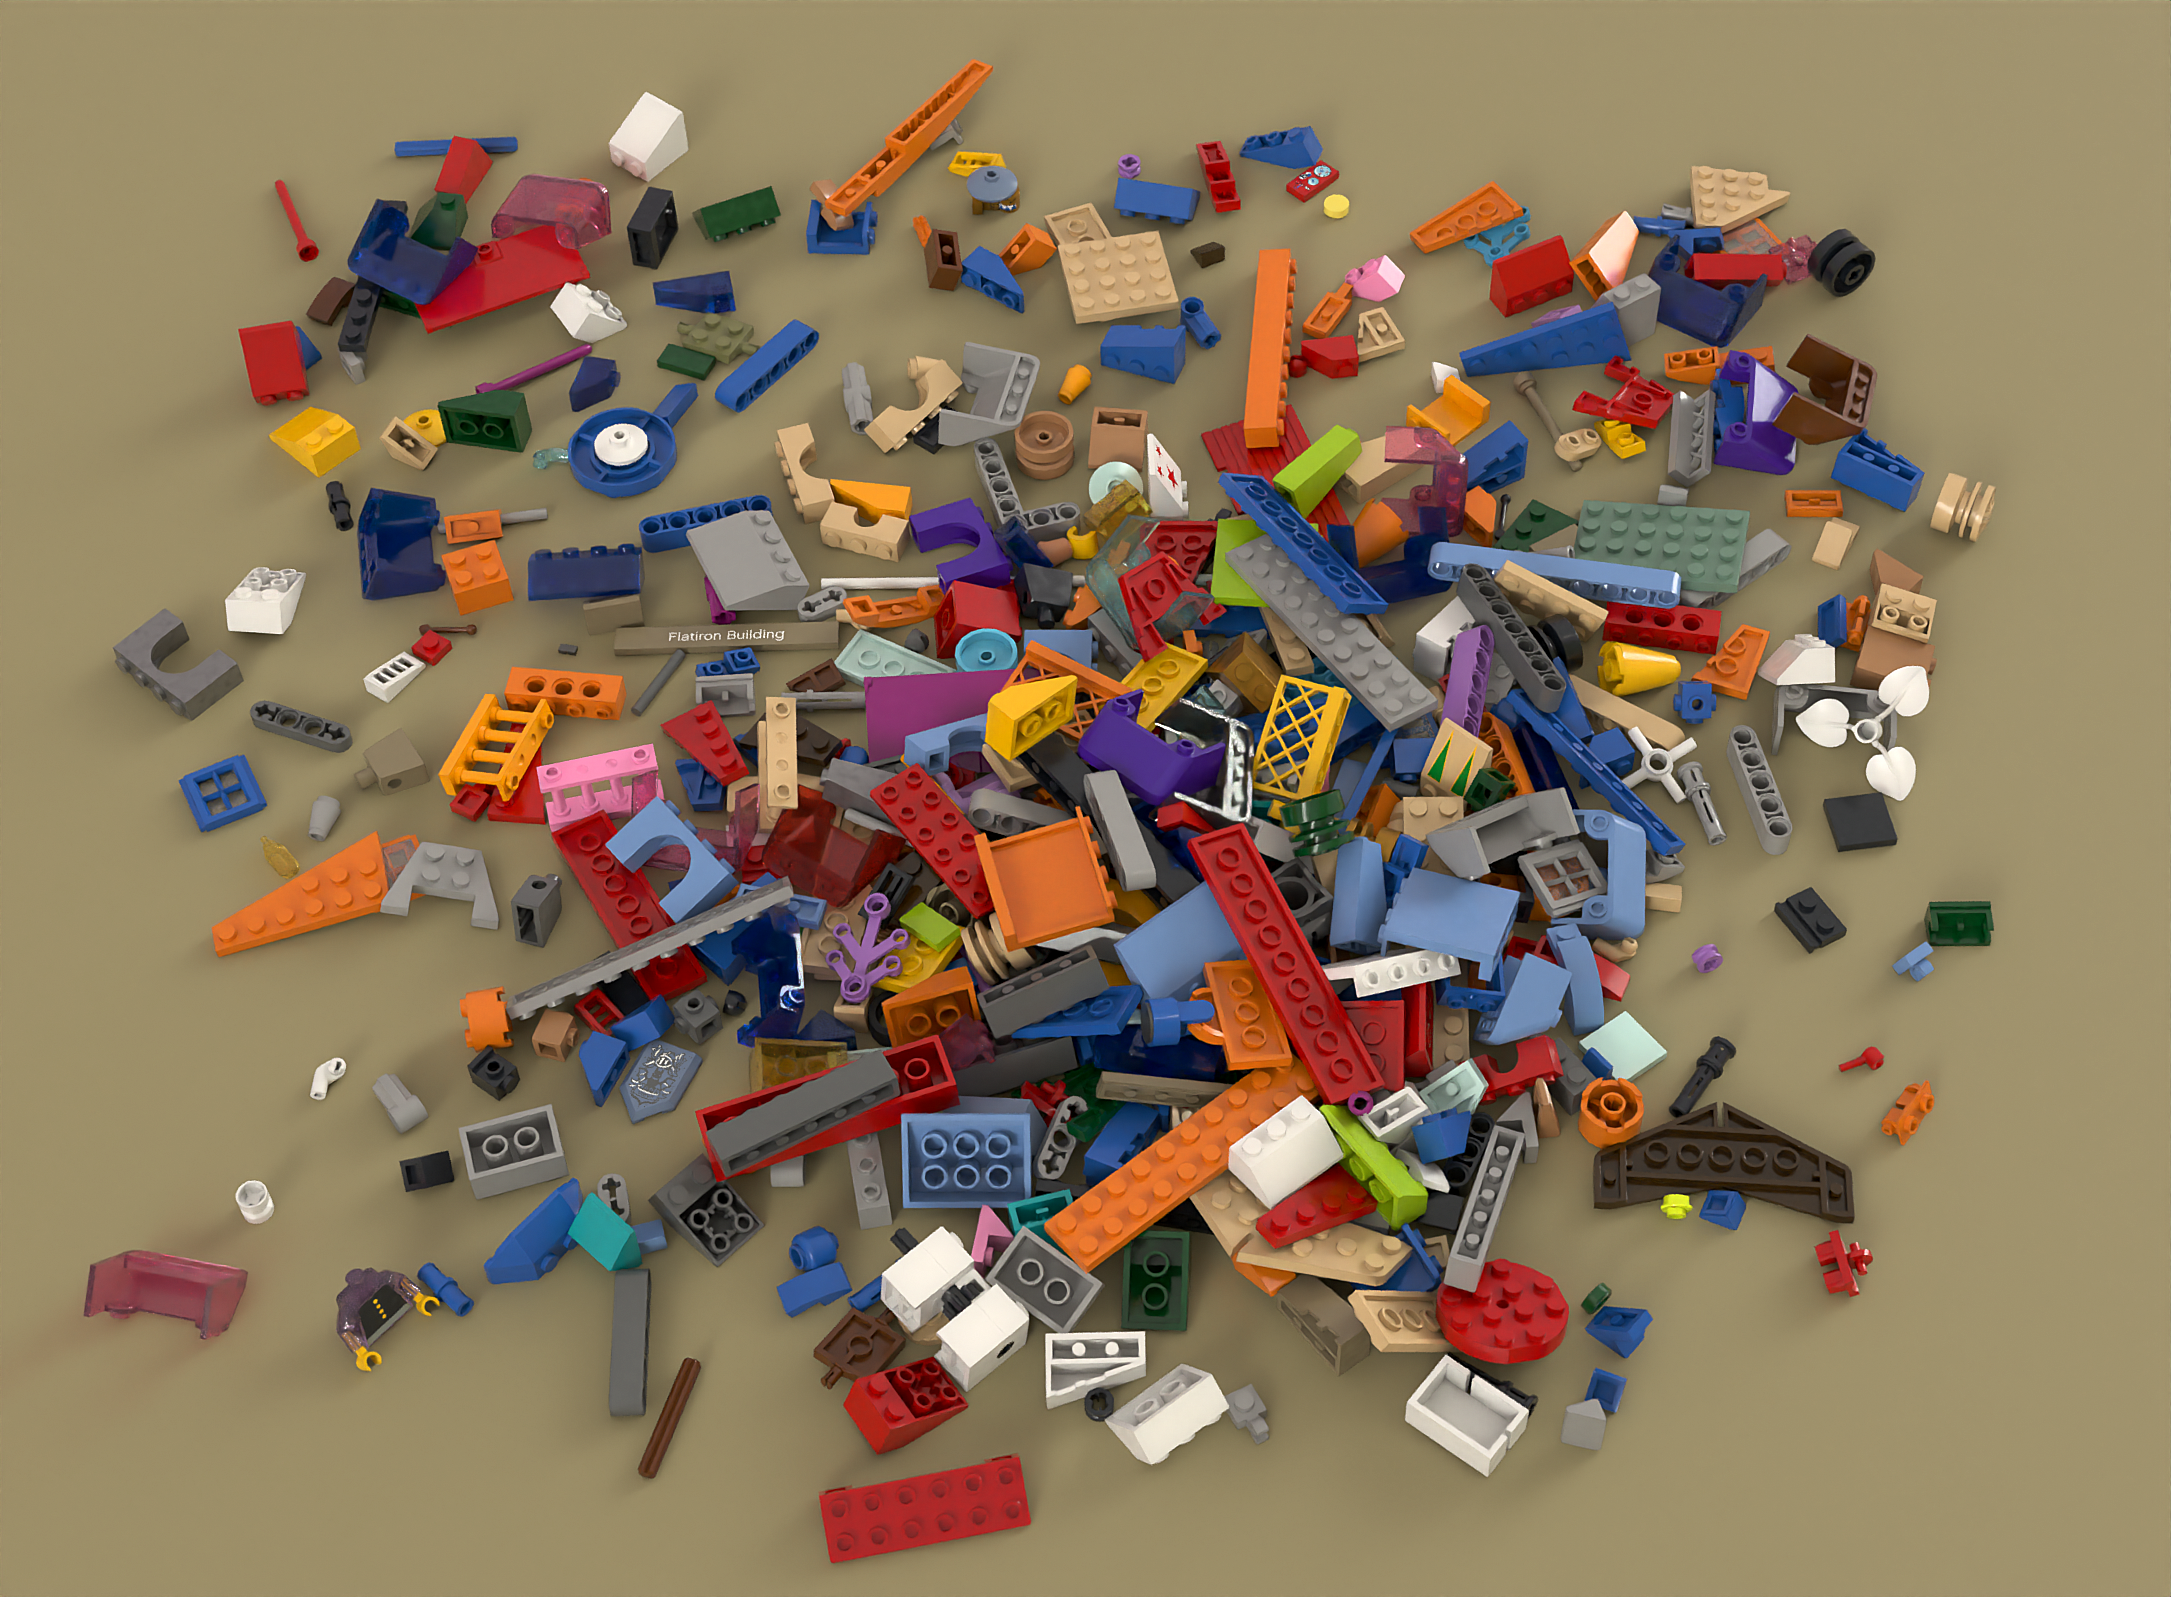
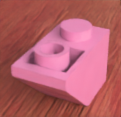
[1345,255,1405,302]

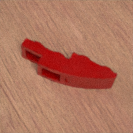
[1503,935,1630,1002]

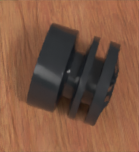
[1527,614,1584,674]

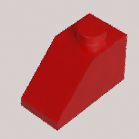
[1300,335,1359,379]

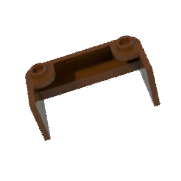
[1772,334,1878,445]

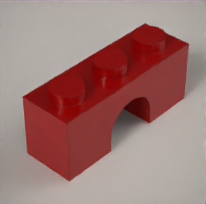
[1458,1034,1564,1106]

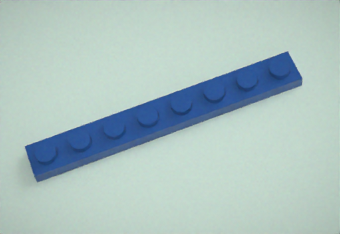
[1505,688,1686,856]

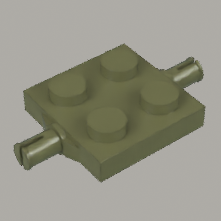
[677,312,760,364]

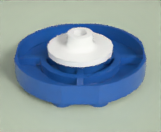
[568,407,677,498]

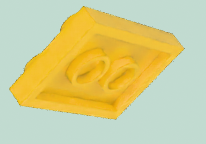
[872,925,965,993]

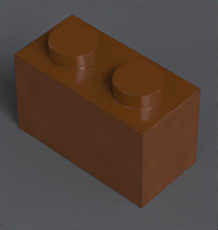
[924,229,963,291]

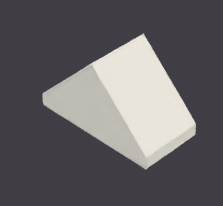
[1358,1086,1428,1144]

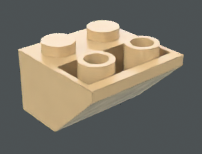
[1867,583,1937,643]

